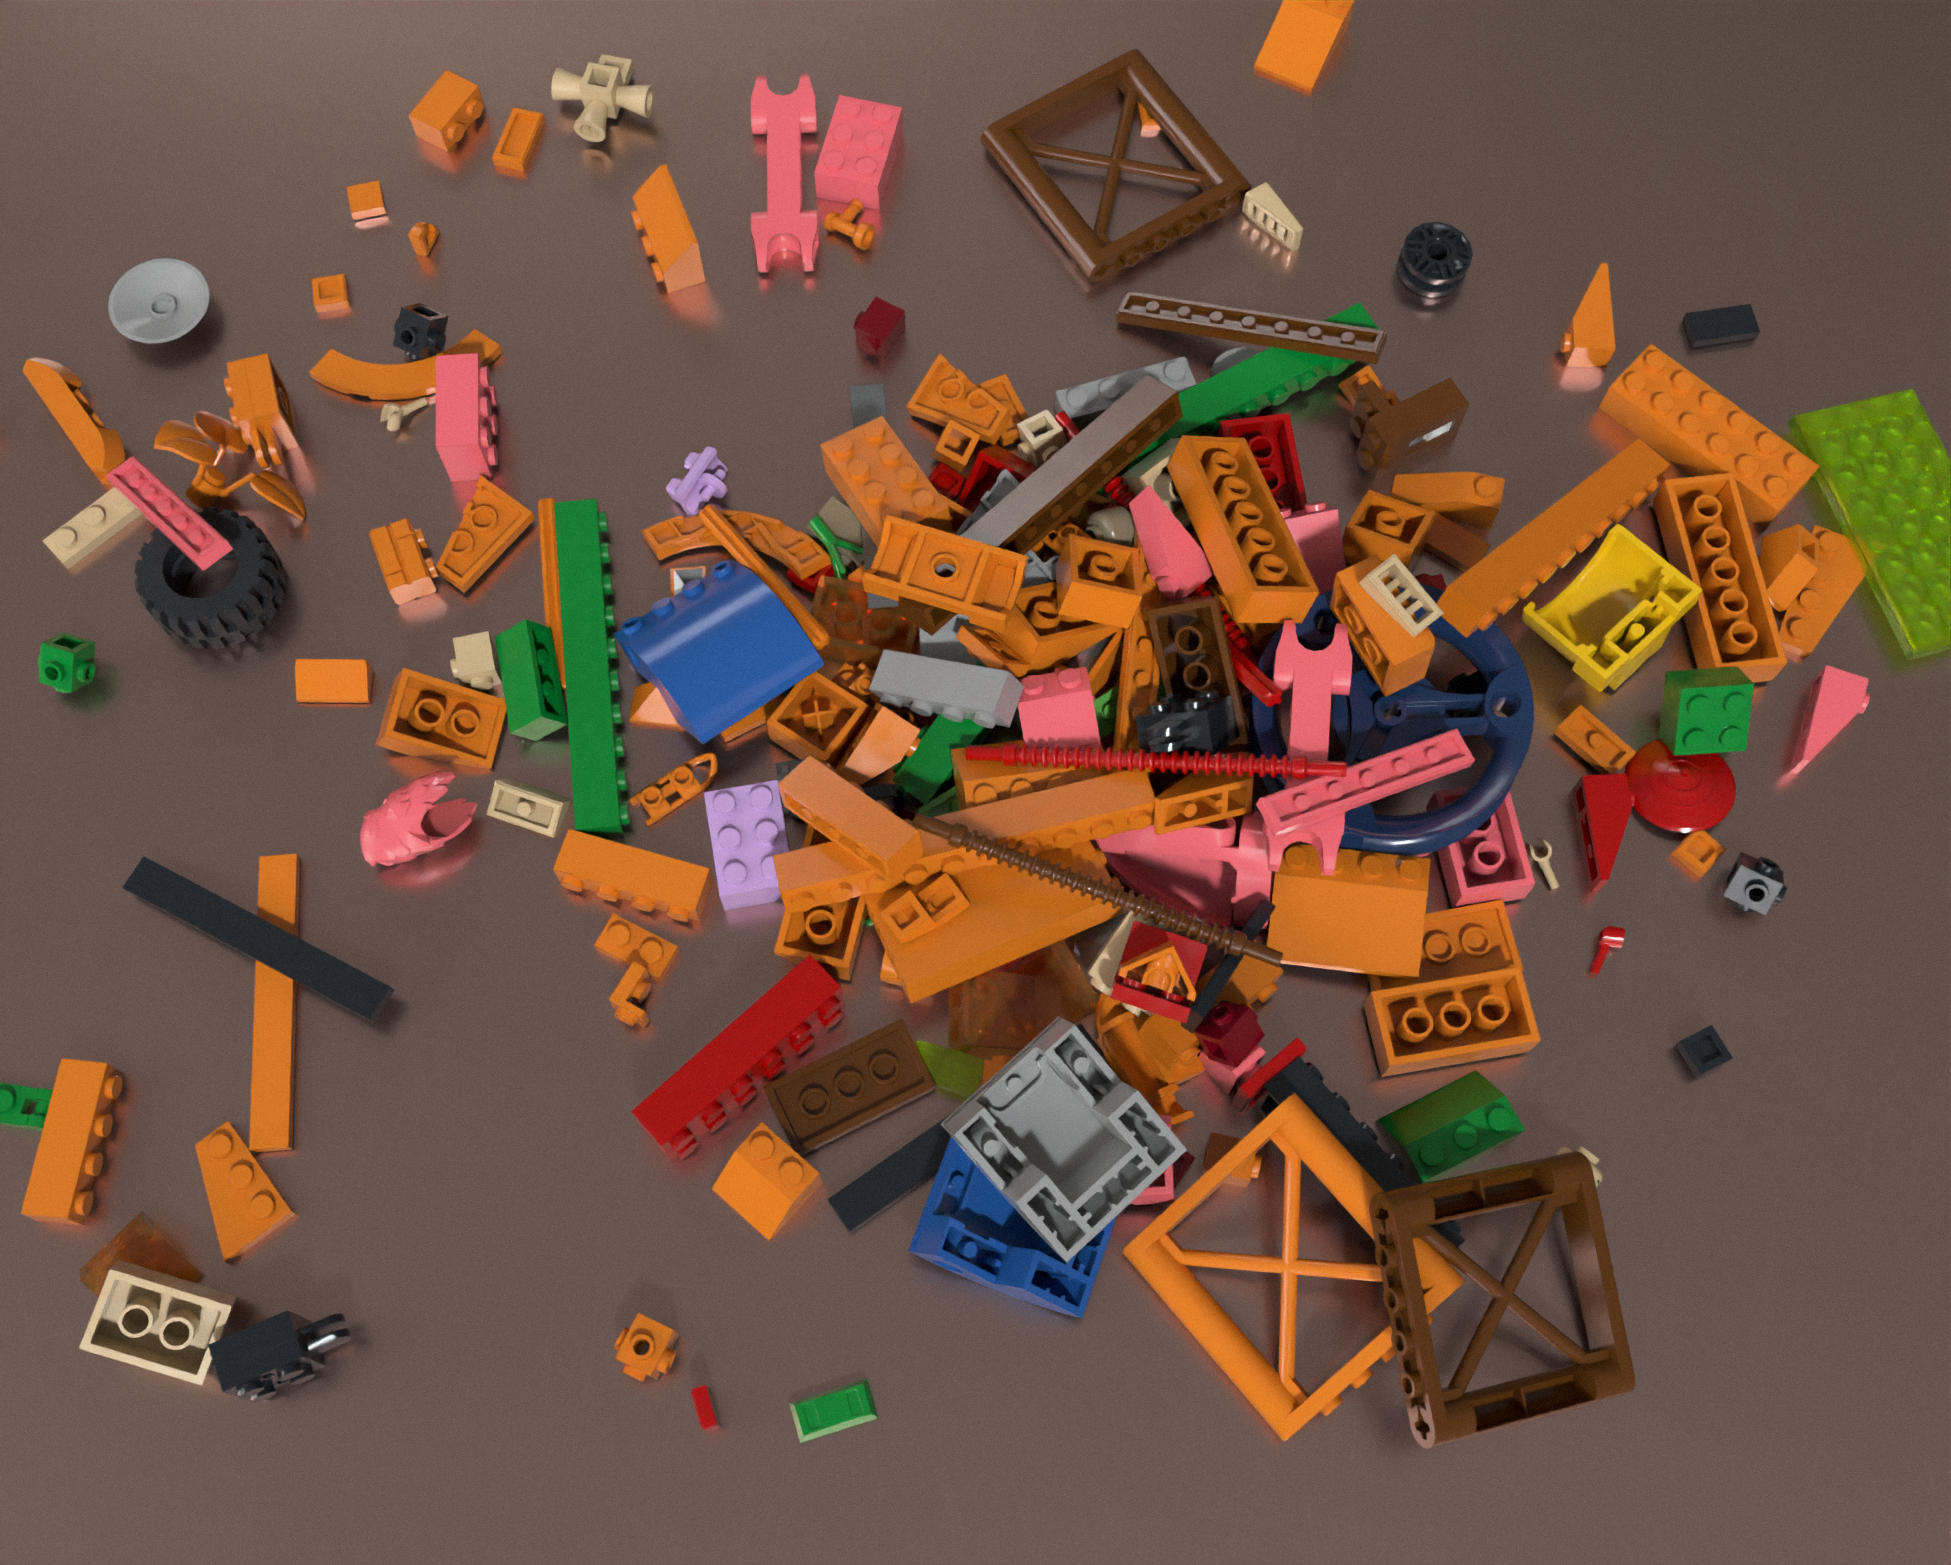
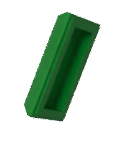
[789,1378,878,1443]

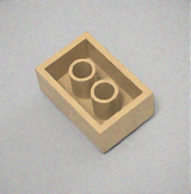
[79,1260,238,1385]

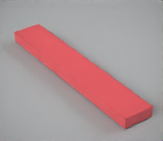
[105,456,233,571]
[1256,728,1475,837]

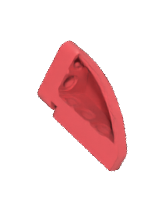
[1090,810,1275,930]

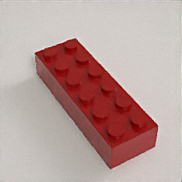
[631,955,845,1162]

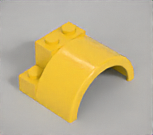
[1522,524,1703,693]

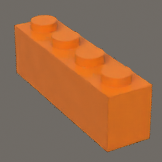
[778,755,924,884]
[553,829,714,922]
[1136,940,1284,1070]
[21,1058,122,1225]

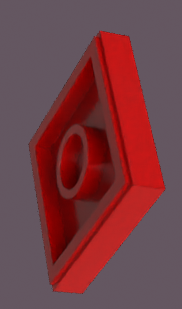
[1231,1037,1307,1114]

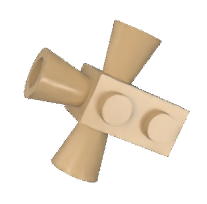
[551,54,654,142]

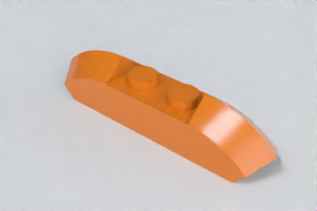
[22,357,125,485]

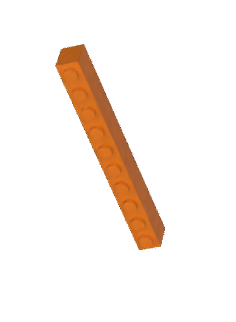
[1436,438,1671,638]
[773,768,1155,914]

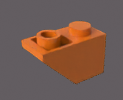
[1759,523,1820,612]

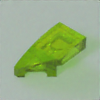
[915,1040,984,1098]

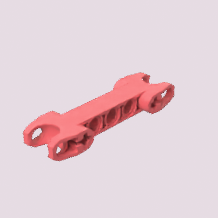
[751,74,819,273]
[1263,620,1352,876]

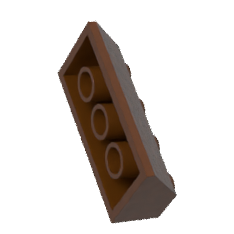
[1146,596,1251,746]

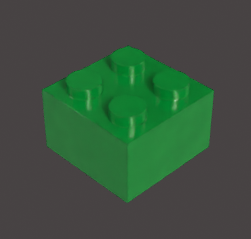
[1659,667,1754,756]

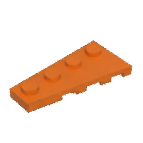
[1778,525,1882,658]

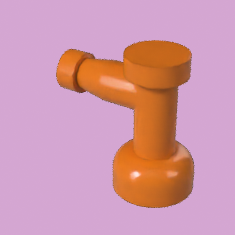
[824,199,875,250]

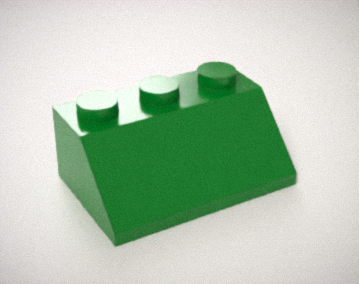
[1375,1070,1525,1184]

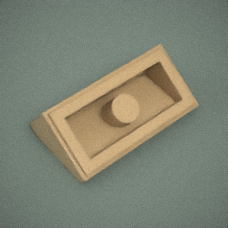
[486,777,571,838]

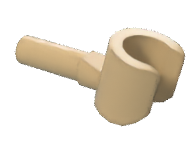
[380,397,428,431]
[1525,837,1560,890]

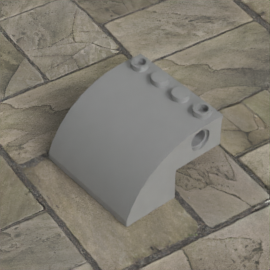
[941,1016,1187,1262]

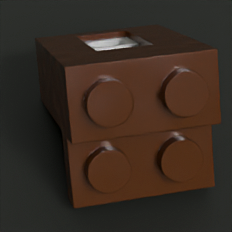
[1350,377,1469,480]

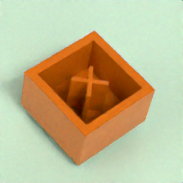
[766,671,870,768]

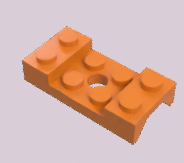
[862,514,1028,633]

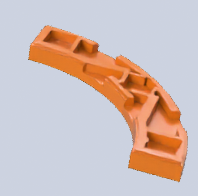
[309,329,503,400]
[641,510,831,580]

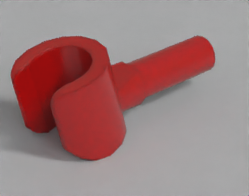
[1589,926,1625,976]

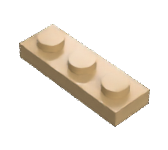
[43,487,142,570]

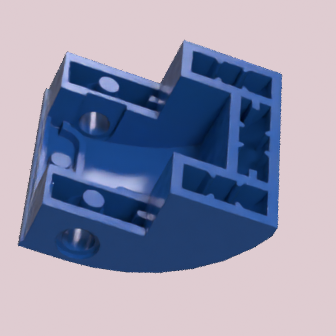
[614,559,825,744]
[908,1137,1117,1318]

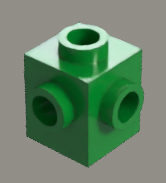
[38,632,96,693]

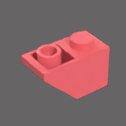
[1198,1045,1266,1095]

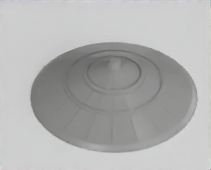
[108,258,210,344]

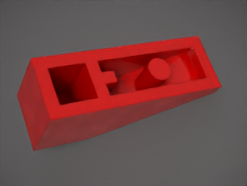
[1573,773,1635,892]

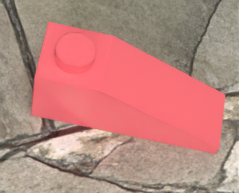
[1129,485,1214,600]
[1790,665,1870,775]

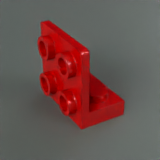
[1109,921,1208,1024]

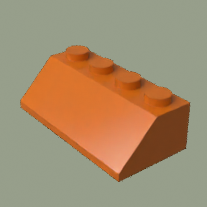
[950,740,1111,811]
[774,824,867,981]

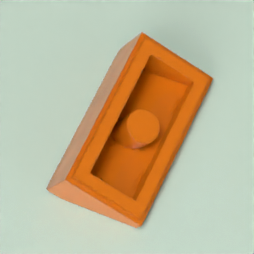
[295,659,373,703]

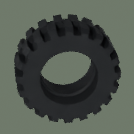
[134,507,285,649]

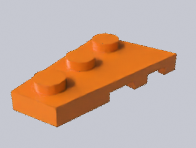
[435,475,535,593]
[195,1121,296,1264]

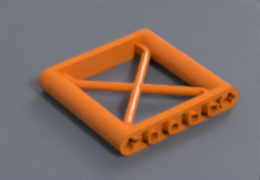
[1122,1093,1465,1442]

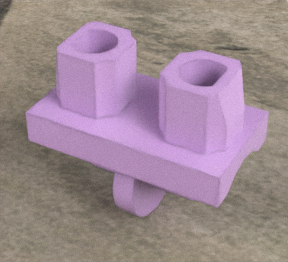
[666,446,728,516]

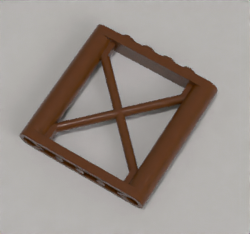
[981,49,1252,282]
[1369,1151,1635,1449]

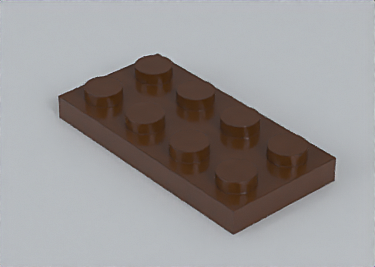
[763,1018,936,1156]

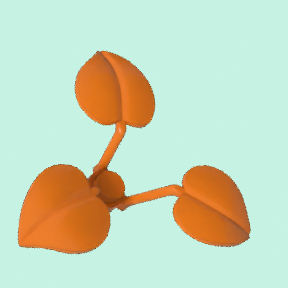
[154,411,305,522]

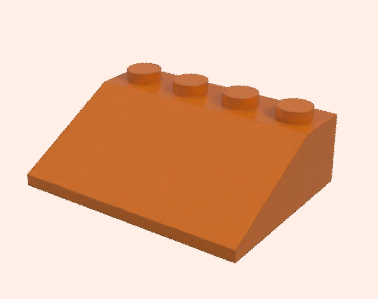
[1267,843,1431,980]

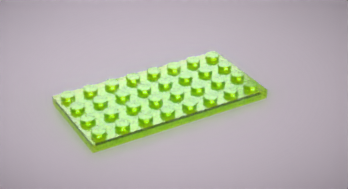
[1788,388,1951,661]

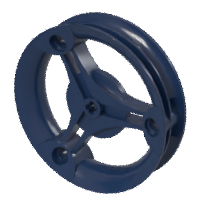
[1248,583,1534,857]

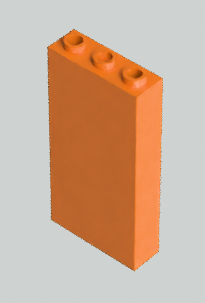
[863,840,1122,1004]

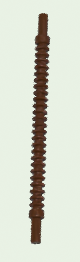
[913,812,1283,967]

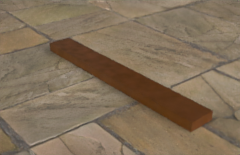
[1115,291,1387,364]

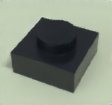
[1675,1025,1733,1078]

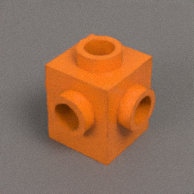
[614,1313,679,1382]

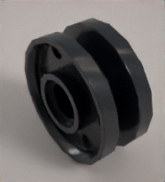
[1397,222,1473,298]

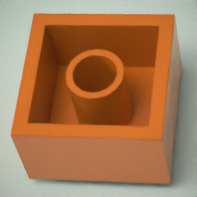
[1342,490,1435,572]
[1056,534,1143,629]

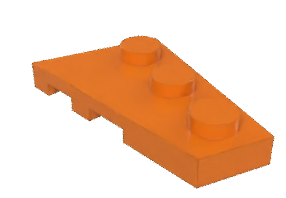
[906,353,1012,445]

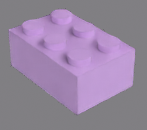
[704,780,790,911]

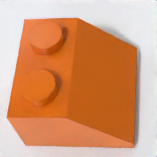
[712,1122,822,1241]

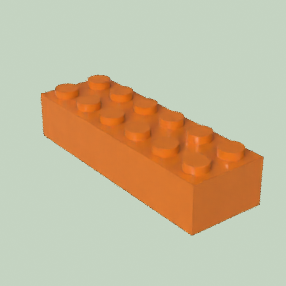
[1599,343,1820,531]
[1167,435,1319,623]
[1653,473,1787,683]

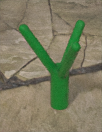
[808,516,864,595]

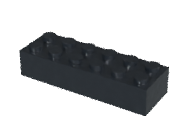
[1255,1057,1465,1247]

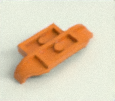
[1096,992,1205,1125]

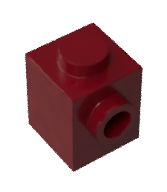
[853,296,906,359]
[1194,1000,1265,1068]

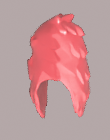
[360,770,477,867]

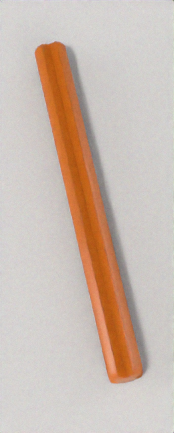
[538,497,566,690]
[699,504,831,650]

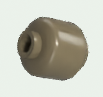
[1085,506,1135,547]

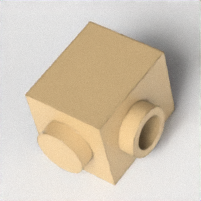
[450,631,502,692]

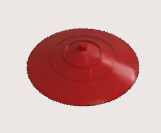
[1625,739,1736,833]

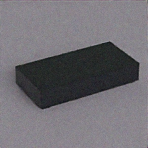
[1683,304,1760,348]

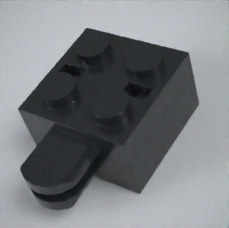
[1135,690,1237,756]
[208,1310,351,1402]

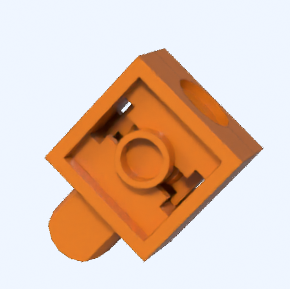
[224,353,299,469]

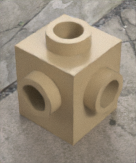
[1017,409,1070,468]

